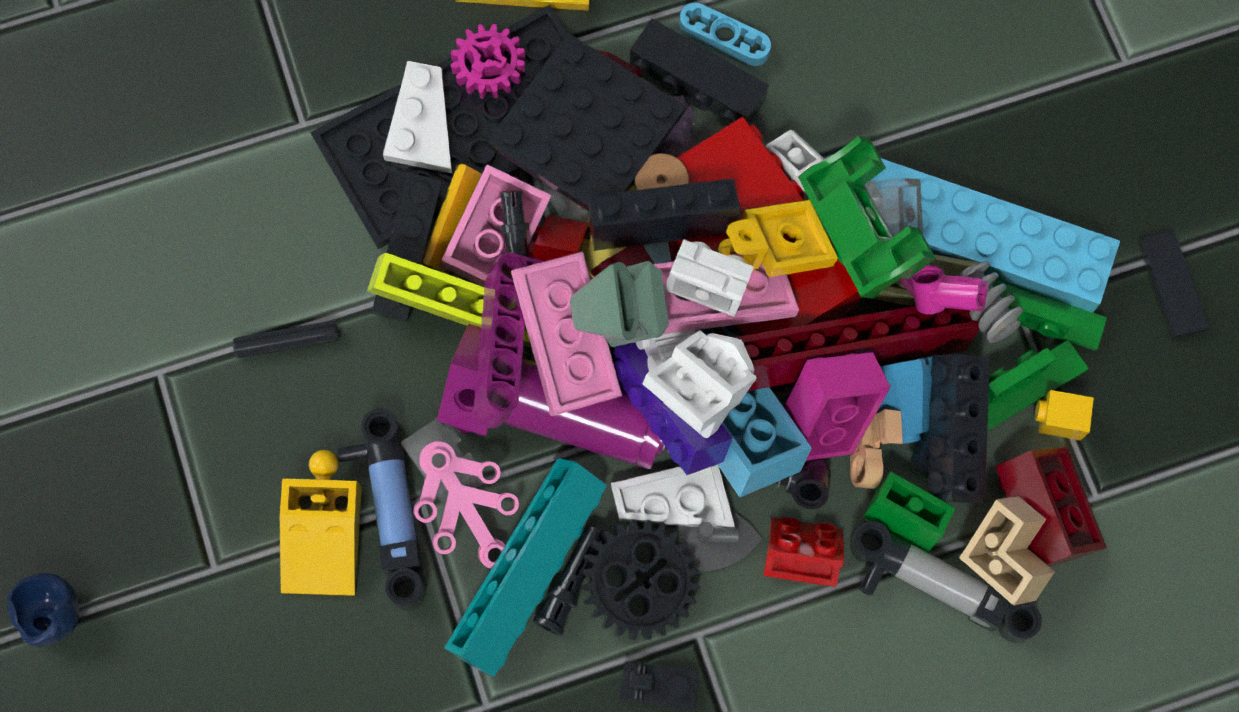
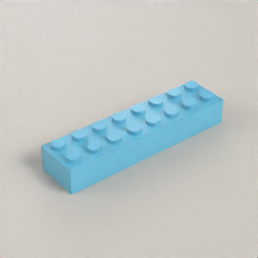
[865,158,1120,313]

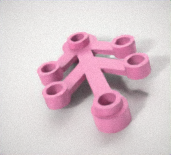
[413,441,519,569]

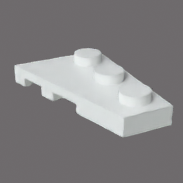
[383,61,452,173]
[611,465,735,528]

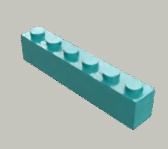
[444,458,607,677]

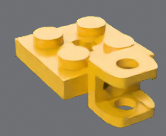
[718,200,838,278]

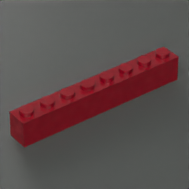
[733,306,980,391]

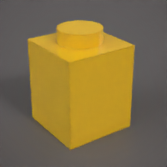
[1034,390,1094,441]

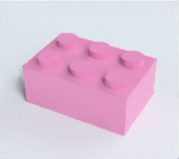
[440,165,551,287]

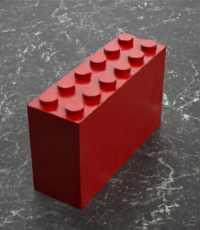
[676,117,861,335]

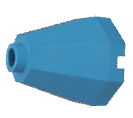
[876,357,933,444]

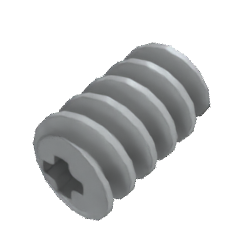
[956,261,1023,343]

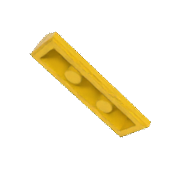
[422,164,482,271]

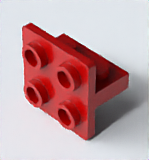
[764,517,845,587]

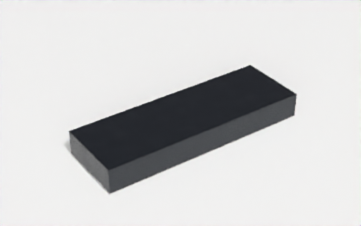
[1138,231,1209,339]

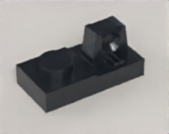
[620,661,699,710]

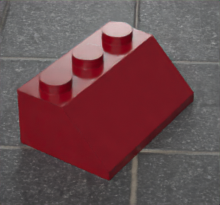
[995,447,1107,567]

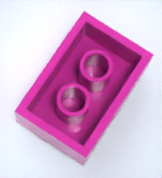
[784,352,890,461]

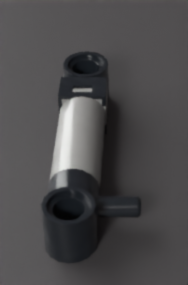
[850,521,1042,643]

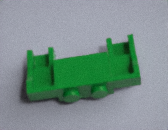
[798,136,936,298]

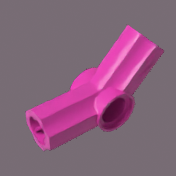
[899,264,988,314]

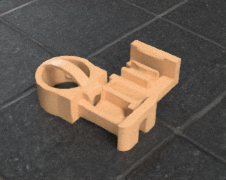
[850,409,903,489]

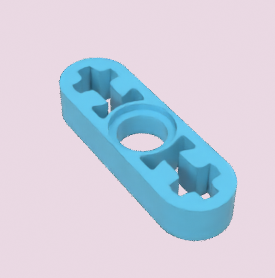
[679,3,771,66]

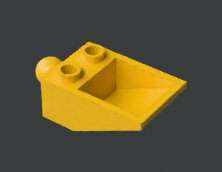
[280,450,362,596]

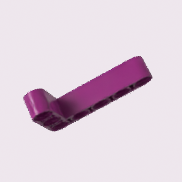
[474,253,593,429]

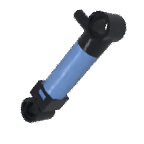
[336,408,426,610]

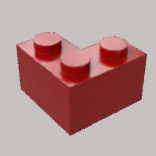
[528,215,589,262]

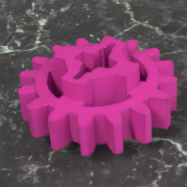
[451,24,526,99]

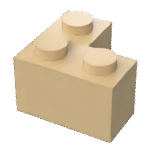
[960,496,1055,606]

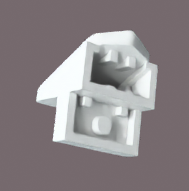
[643,330,757,438]

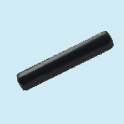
[233,320,339,358]

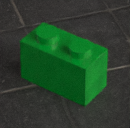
[862,472,955,553]

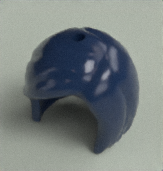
[6,573,79,647]

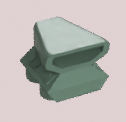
[570,261,669,347]

